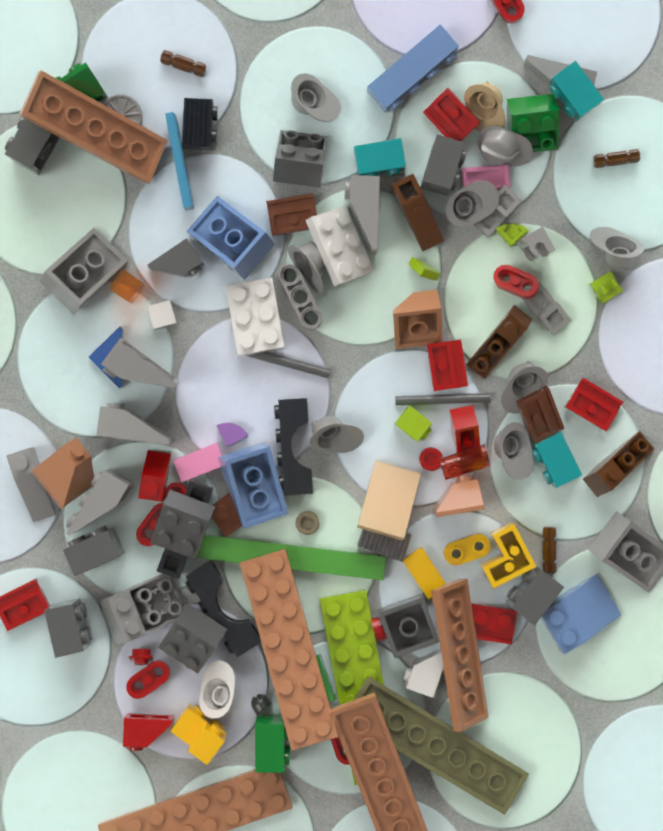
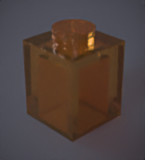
[109,269,145,304]

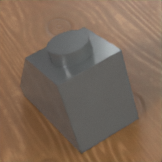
[147,238,204,278]

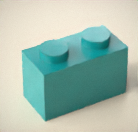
[549,60,604,121]
[354,138,406,177]
[532,432,582,488]

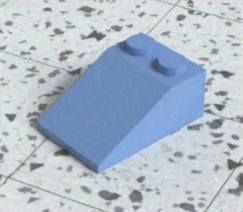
[186,196,275,280]
[218,443,289,529]
[541,574,621,654]

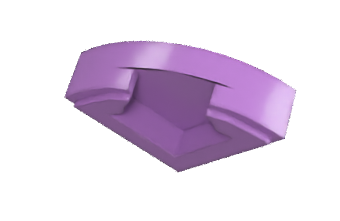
[216,423,249,446]

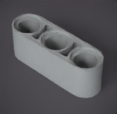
[279,264,322,330]

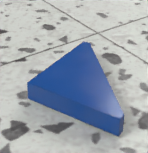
[89,326,123,389]

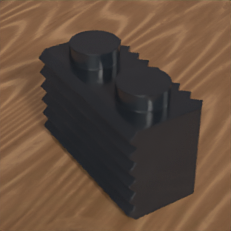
[182,98,218,151]

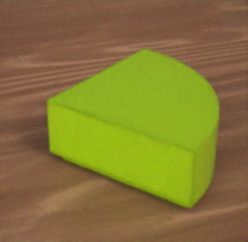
[495,223,529,248]
[408,257,441,281]

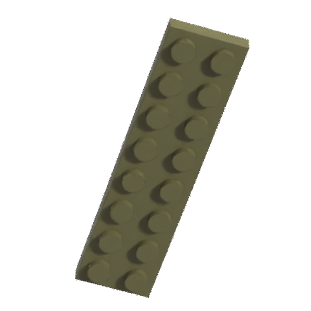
[353,676,529,815]

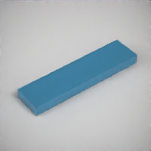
[165,112,194,211]

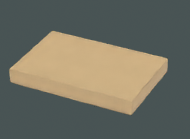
[357,460,421,541]

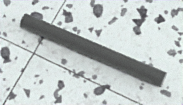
[245,352,330,378]
[395,393,491,406]

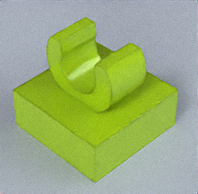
[589,271,623,304]

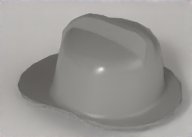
[291,73,341,122]
[477,126,533,167]
[445,180,499,228]
[590,227,644,270]
[288,242,326,294]
[501,361,548,414]
[310,416,364,453]
[494,422,534,480]

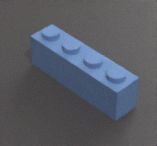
[367,24,459,112]

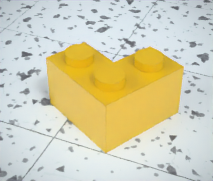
[480,522,536,589]
[171,704,227,765]

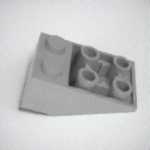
[66,469,134,536]
[99,574,185,645]

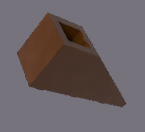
[390,174,444,252]
[466,305,533,379]
[583,431,654,497]

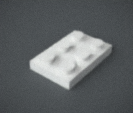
[305,206,374,287]
[226,278,285,357]

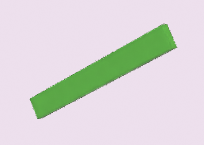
[196,534,386,580]

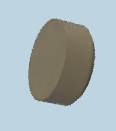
[295,511,319,535]

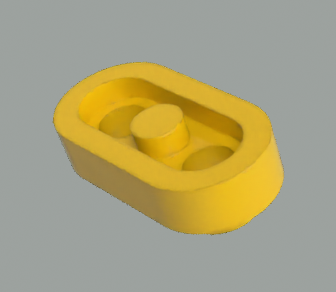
[444,533,490,565]

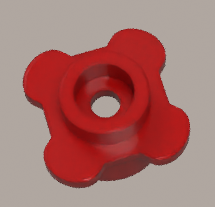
[129,649,154,665]

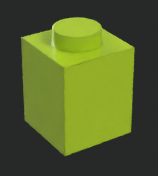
[394,405,432,442]

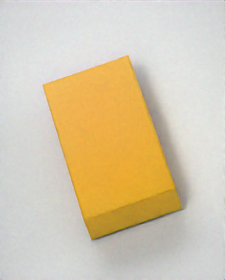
[403,547,446,600]

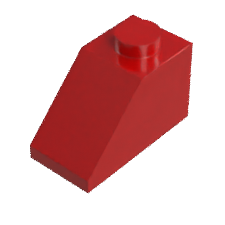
[449,405,481,462]
[138,450,172,502]
[123,713,174,751]

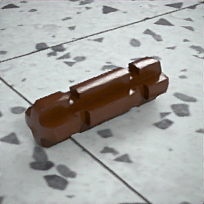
[160,50,207,77]
[593,149,640,168]
[543,527,556,574]

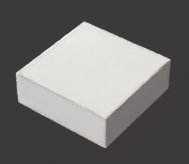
[147,300,177,330]

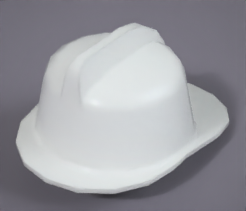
[199,661,237,719]

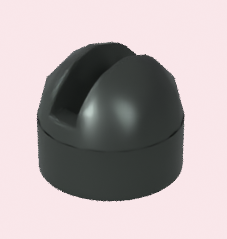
[251,694,272,715]

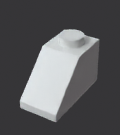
[402,649,444,698]

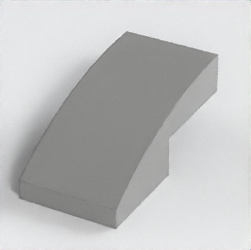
[474,184,522,238]
[521,282,572,336]

